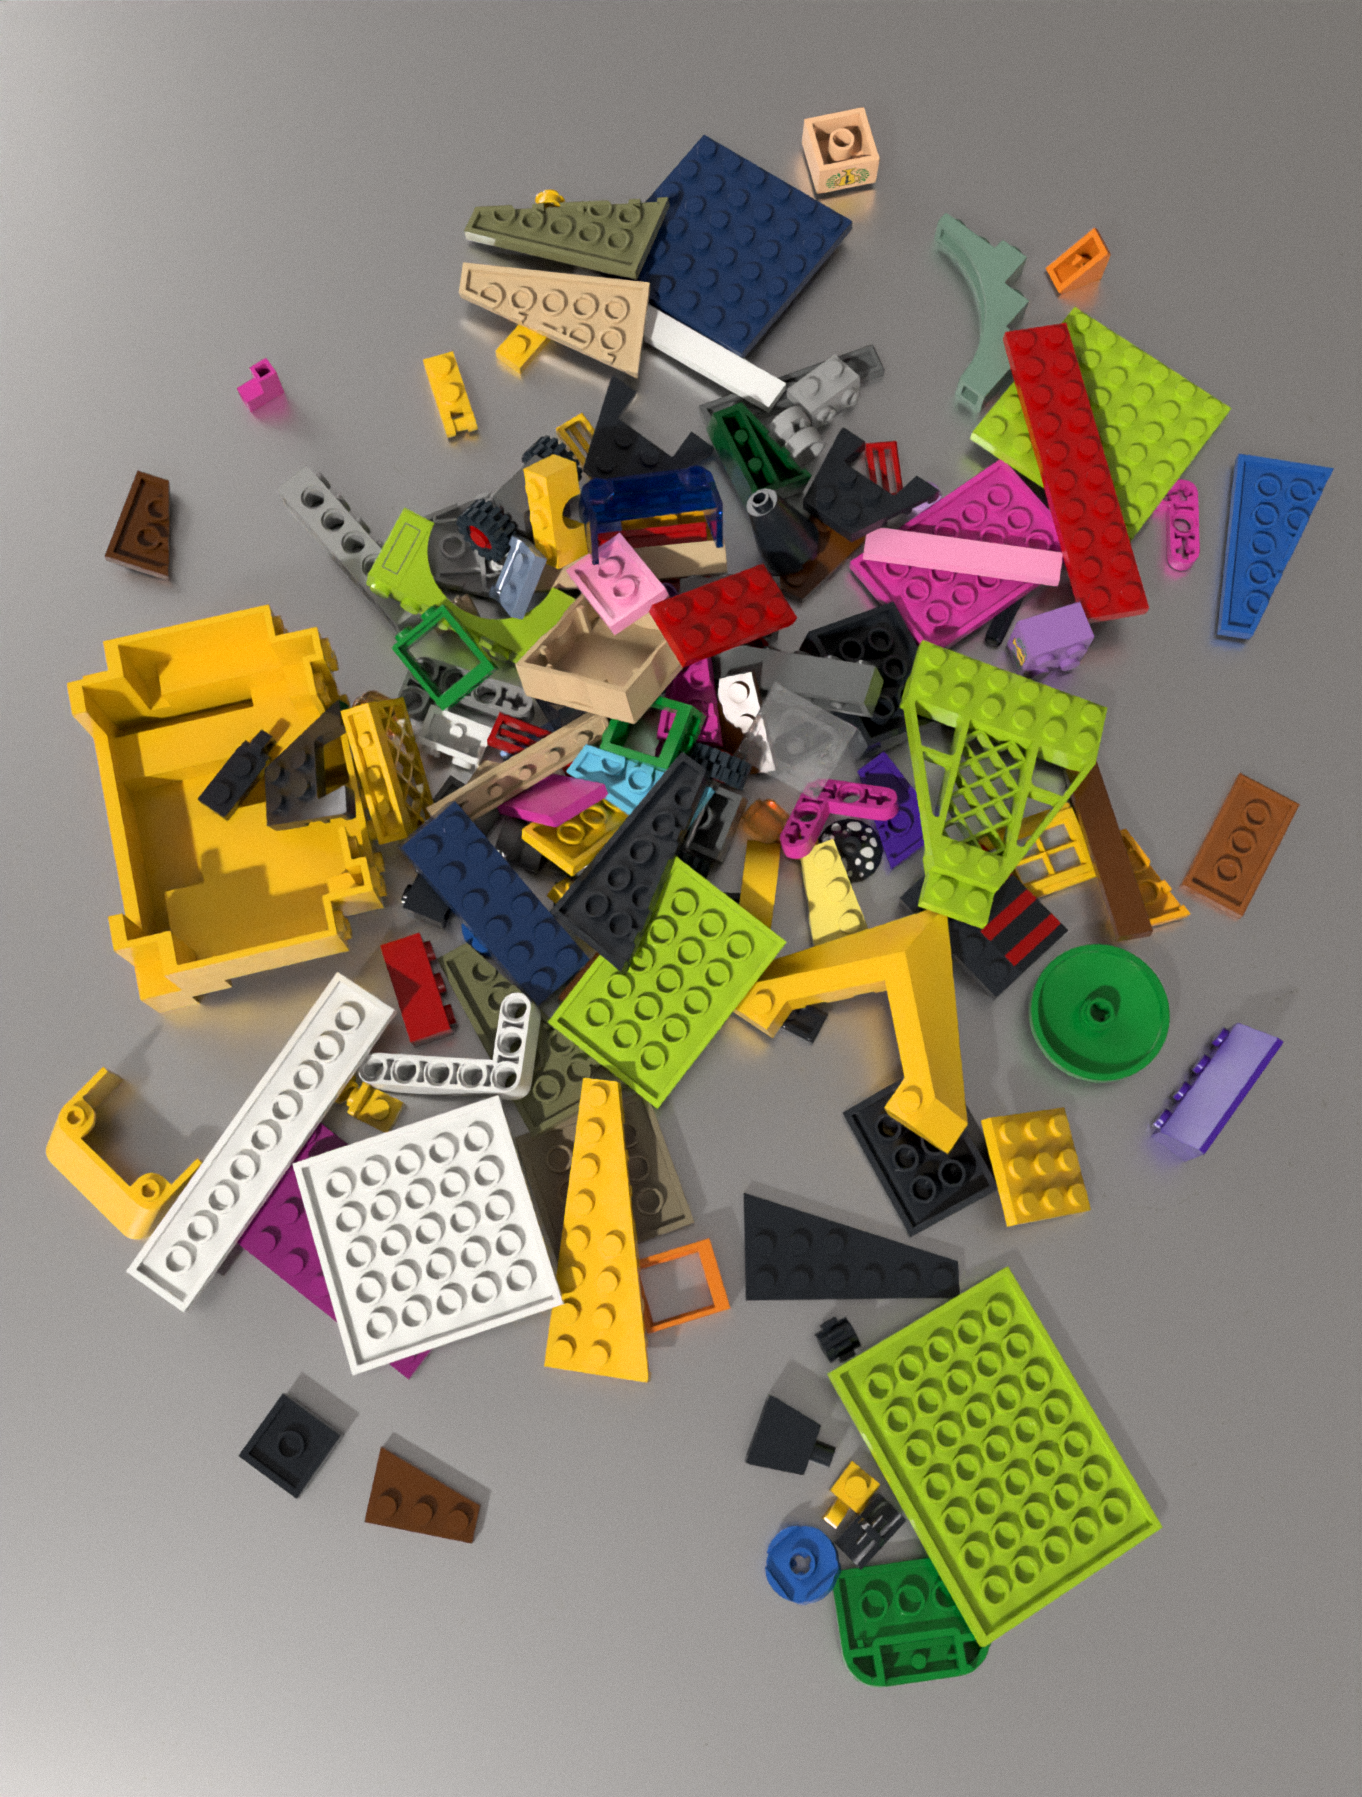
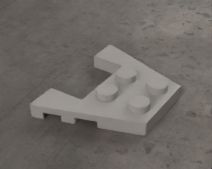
[423,485,503,598]

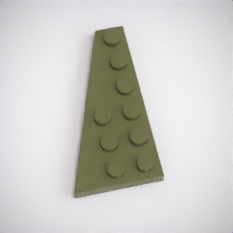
[464,197,670,280]
[437,943,626,1139]

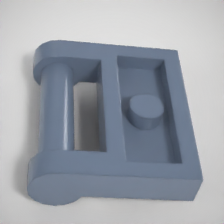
[488,534,547,620]

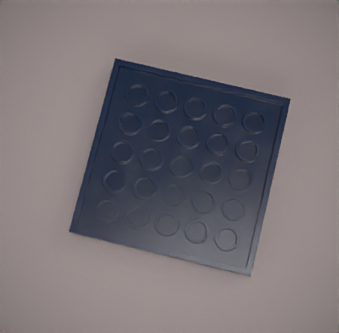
[595,135,853,359]

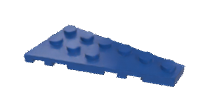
[1217,454,1334,639]

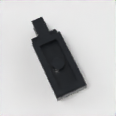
[198,729,276,821]

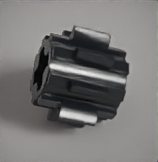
[814,1317,861,1363]

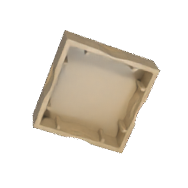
[515,594,683,724]

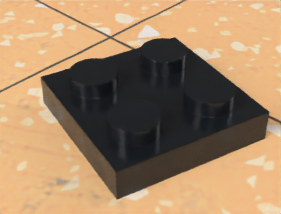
[238,1393,343,1499]

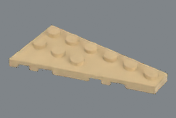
[459,262,650,379]

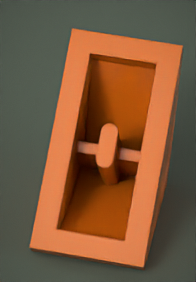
[1046,228,1111,294]

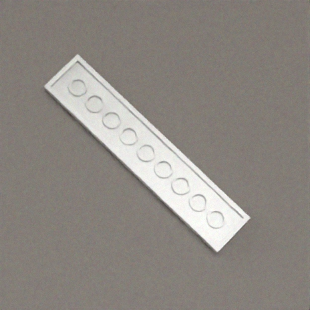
[126,972,397,1313]

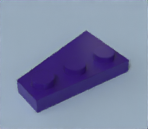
[857,751,934,871]

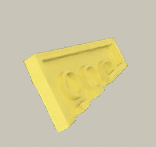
[801,839,868,947]

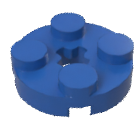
[765,1525,842,1606]

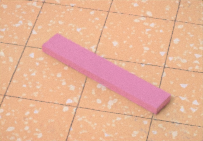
[863,528,1063,587]

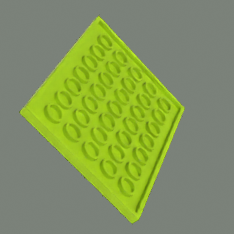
[827,1266,1163,1647]

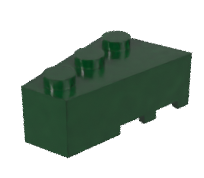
[706,402,812,513]

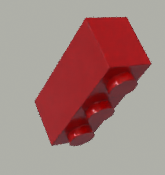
[380,932,457,1048]

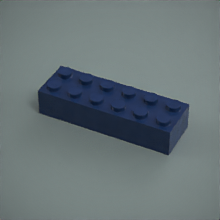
[396,801,590,1006]

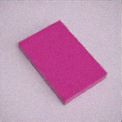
[497,773,608,827]

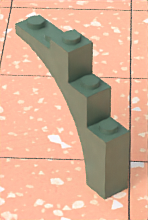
[934,213,1029,413]

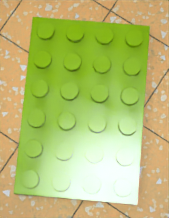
[548,857,787,1109]

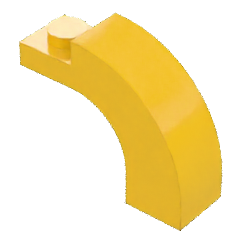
[739,840,781,929]

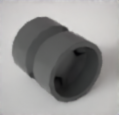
[495,816,548,874]

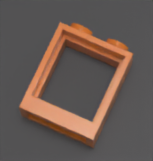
[639,1238,730,1334]

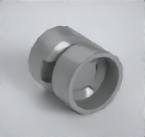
[767,406,826,467]

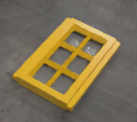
[978,802,1096,899]

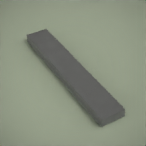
[698,344,885,429]

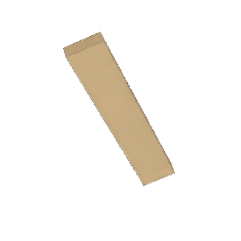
[534,539,728,593]
[426,712,610,821]

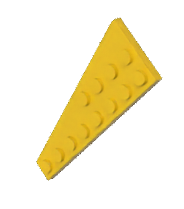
[544,1078,651,1383]

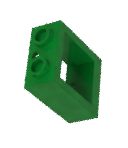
[391,604,499,711]
[600,696,706,773]

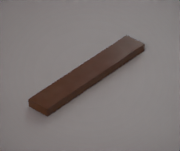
[1061,760,1153,942]

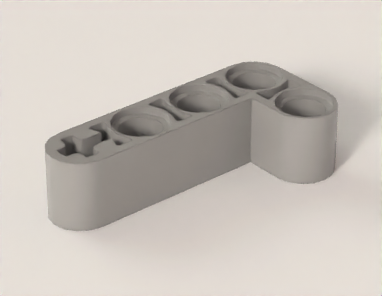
[398,656,535,725]

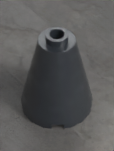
[746,488,821,575]

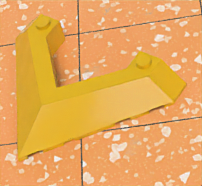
[733,910,968,1154]

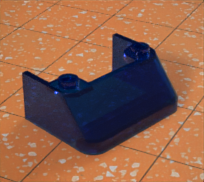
[578,465,723,565]

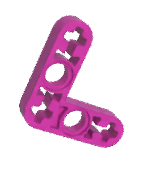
[1155,479,1200,571]
[780,778,899,859]

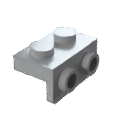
[787,354,860,429]

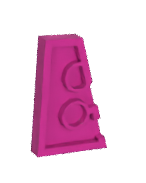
[656,657,723,747]

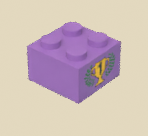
[1006,602,1095,681]

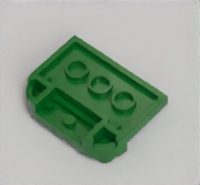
[832,1558,991,1688]

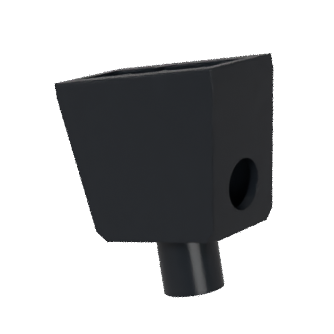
[744,1394,836,1475]

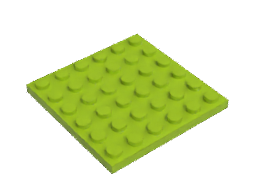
[970,307,1232,543]

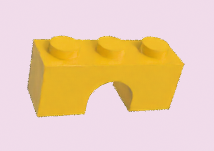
[523,454,588,569]

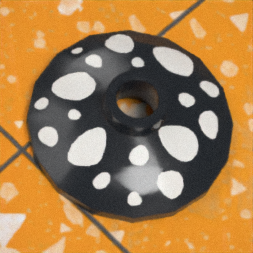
[818,818,883,884]

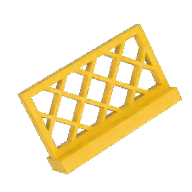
[340,697,434,845]

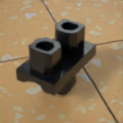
[833,1492,907,1570]

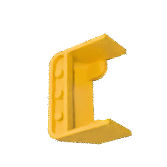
[46,1067,203,1240]

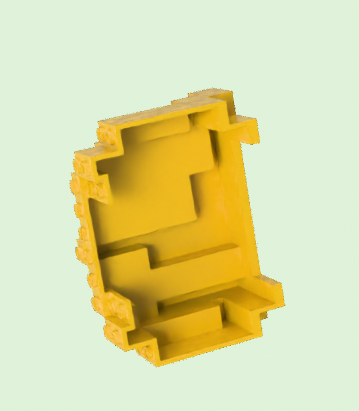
[67,604,387,1013]

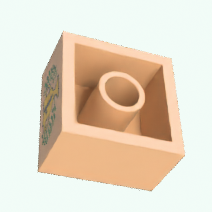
[802,107,880,194]

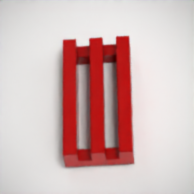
[864,441,903,495]
[487,712,553,756]

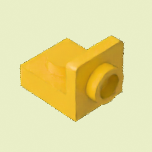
[347,1082,406,1133]

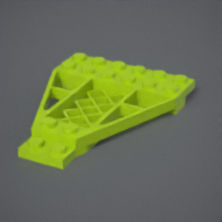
[899,640,1108,929]

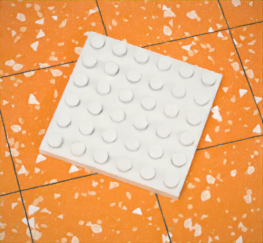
[293,1095,564,1375]

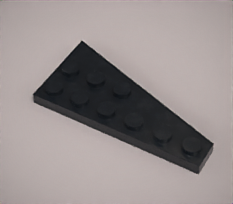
[550,752,711,976]
[743,1193,960,1301]

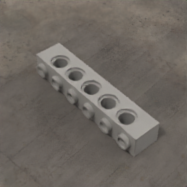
[276,465,423,633]

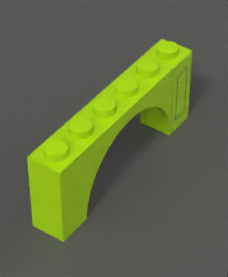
[366,507,576,664]

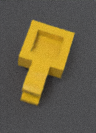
[822,1461,881,1529]

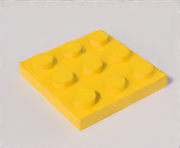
[981,1107,1091,1227]

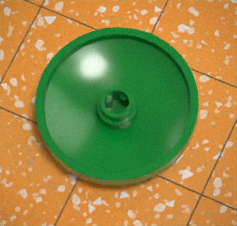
[1028,944,1170,1083]

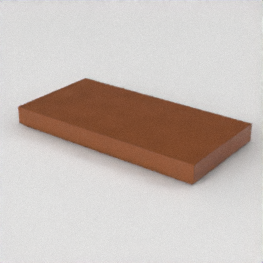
[1179,773,1300,919]

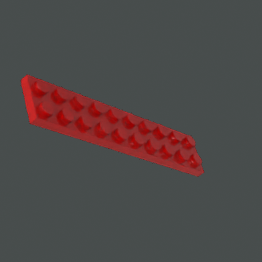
[1003,323,1149,624]

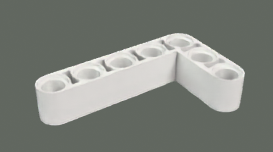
[358,992,541,1100]

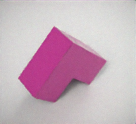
[237,358,284,413]

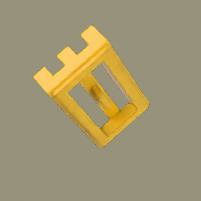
[556,413,595,481]

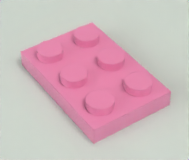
[566,533,670,636]

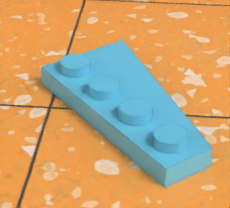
[566,744,715,829]

